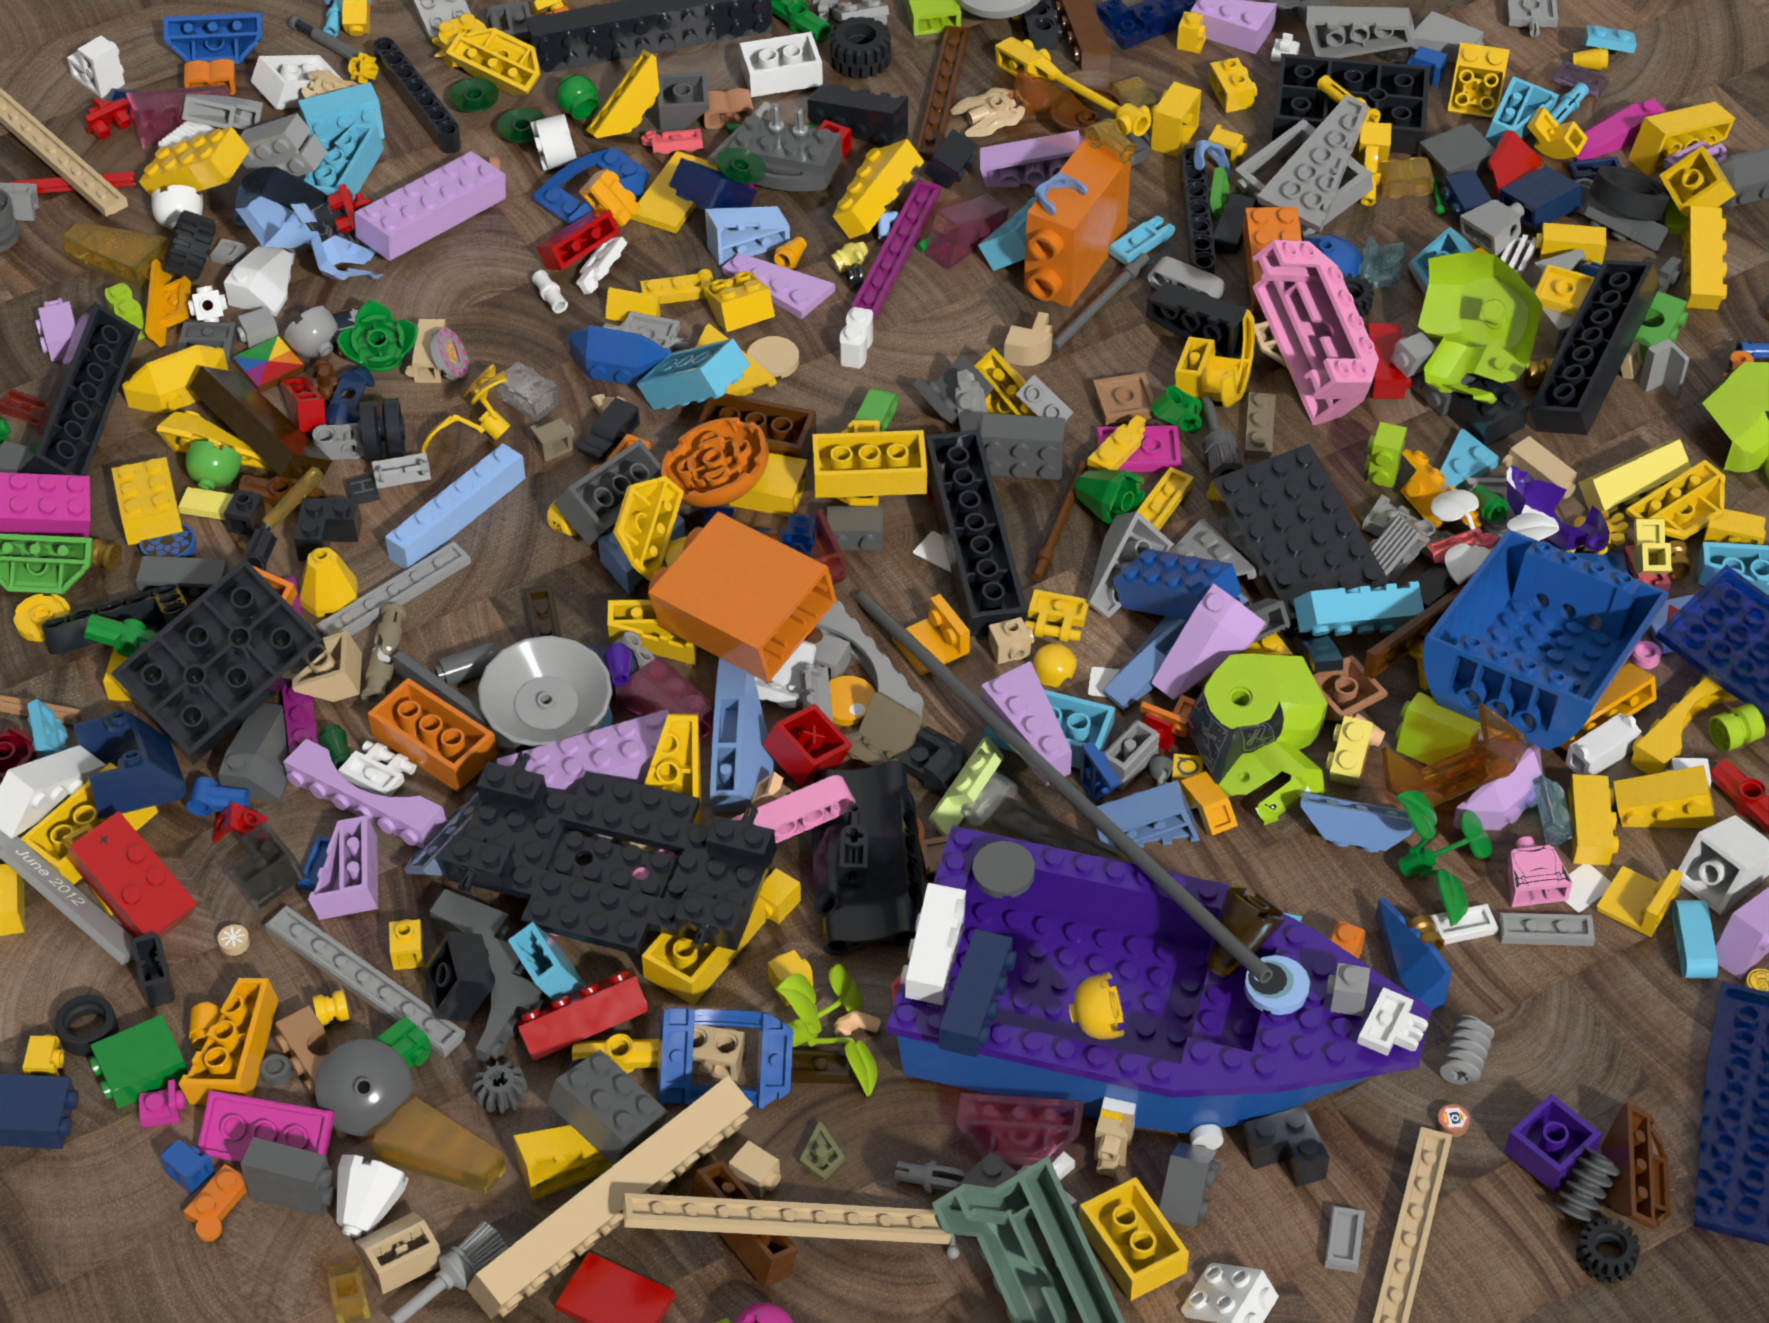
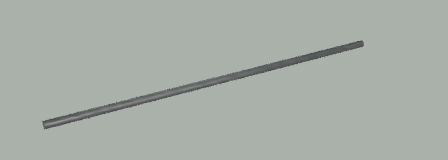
[856,591,1273,983]

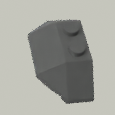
[1718,147,1769,207]

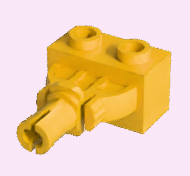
[1351,122,1392,206]

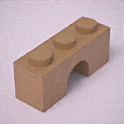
[275,1005,329,1098]

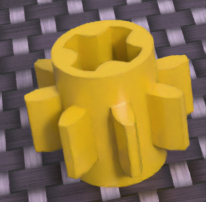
[348,52,379,84]

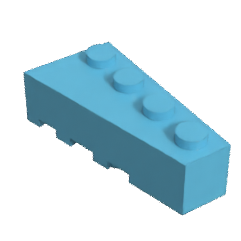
[304,123,384,214]
[1696,542,1769,603]
[1293,581,1424,636]

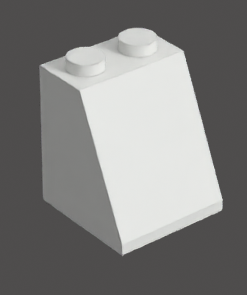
[1677,815,1769,915]

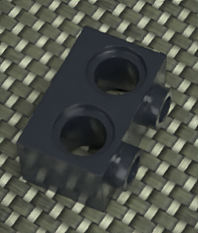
[1021,0,1062,51]

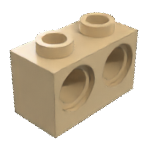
[692,1025,746,1081]

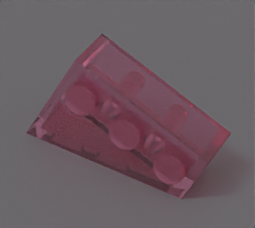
[925,194,1010,270]
[615,657,715,741]

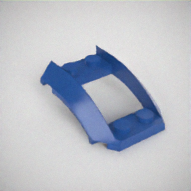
[530,147,649,226]
[654,1008,793,1109]

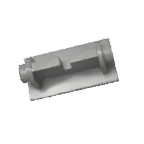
[1016,374,1074,422]
[372,453,431,489]
[800,664,833,723]

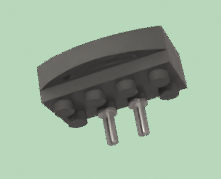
[729,103,842,191]

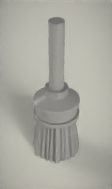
[389,1221,509,1323]

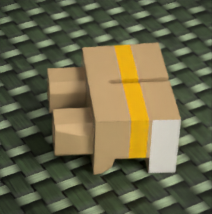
[1094,1097,1136,1177]

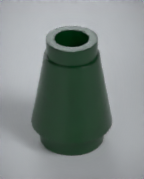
[318,724,350,770]

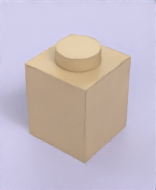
[728,1140,781,1200]

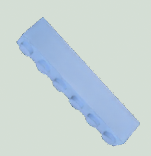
[385,443,526,570]

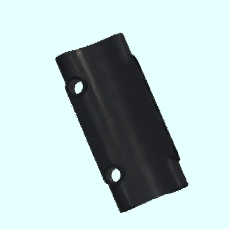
[811,760,923,956]

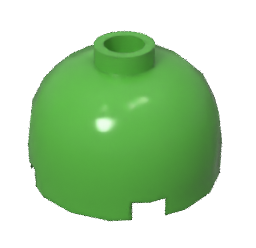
[185,441,242,491]

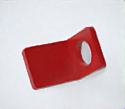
[1144,713,1178,751]
[212,802,268,842]

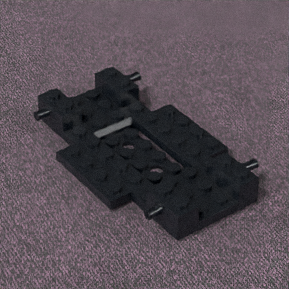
[442,752,777,955]

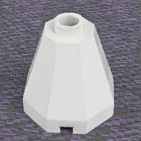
[336,1155,409,1239]

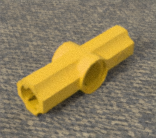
[572,1034,659,1074]

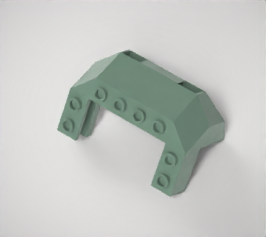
[932,1156,1125,1323]

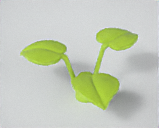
[775,964,878,1097]

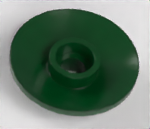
[449,78,499,112]
[497,108,546,143]
[716,148,766,184]

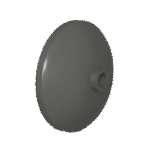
[315,1039,412,1136]

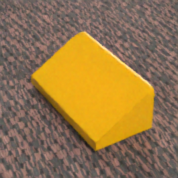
[605,287,661,322]

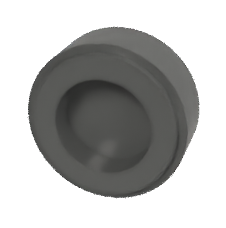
[259,1054,293,1086]

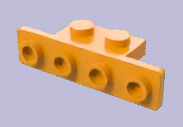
[145,259,192,348]
[1400,449,1483,529]

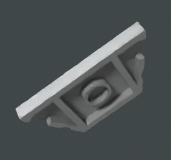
[1168,518,1257,580]

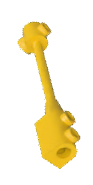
[995,37,1151,137]

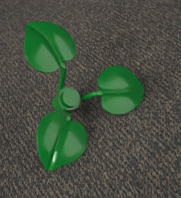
[1395,790,1492,927]

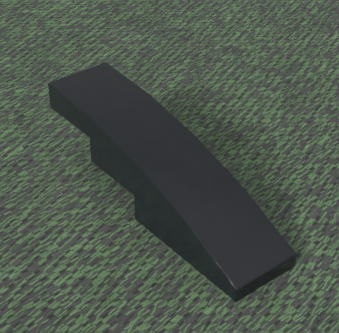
[1290,633,1344,672]

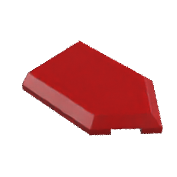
[1488,130,1542,195]

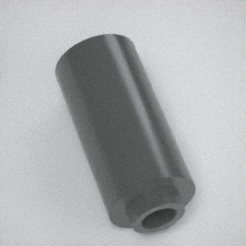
[434,641,498,686]

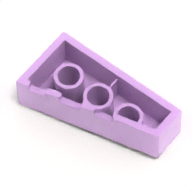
[981,661,1072,786]

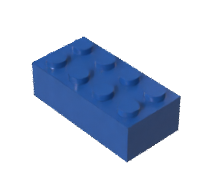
[1113,549,1242,620]

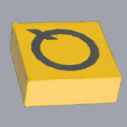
[1172,754,1203,782]

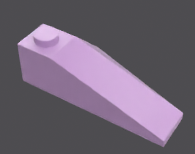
[1151,584,1267,701]

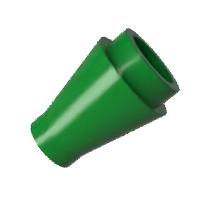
[1471,485,1508,523]

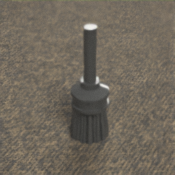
[1201,395,1245,481]

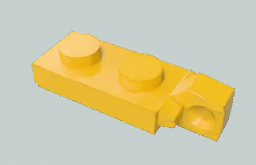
[1087,415,1146,471]

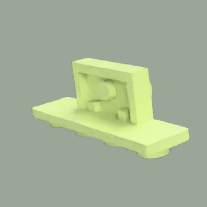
[929,737,1004,836]

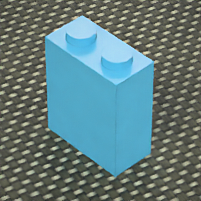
[508,922,586,1001]

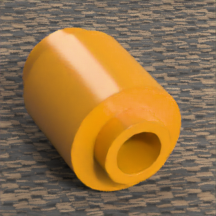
[189,1001,222,1050]

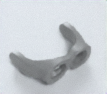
[613,631,655,689]

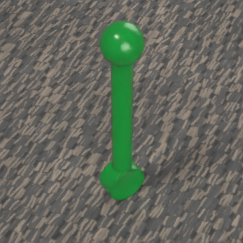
[1429,177,1445,214]

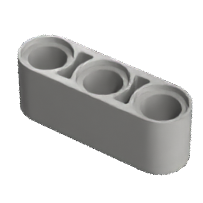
[1147,256,1226,299]

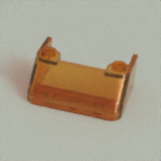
[1381,703,1527,807]

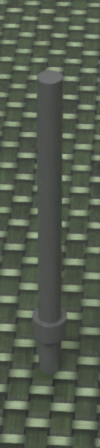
[1052,253,1149,351]

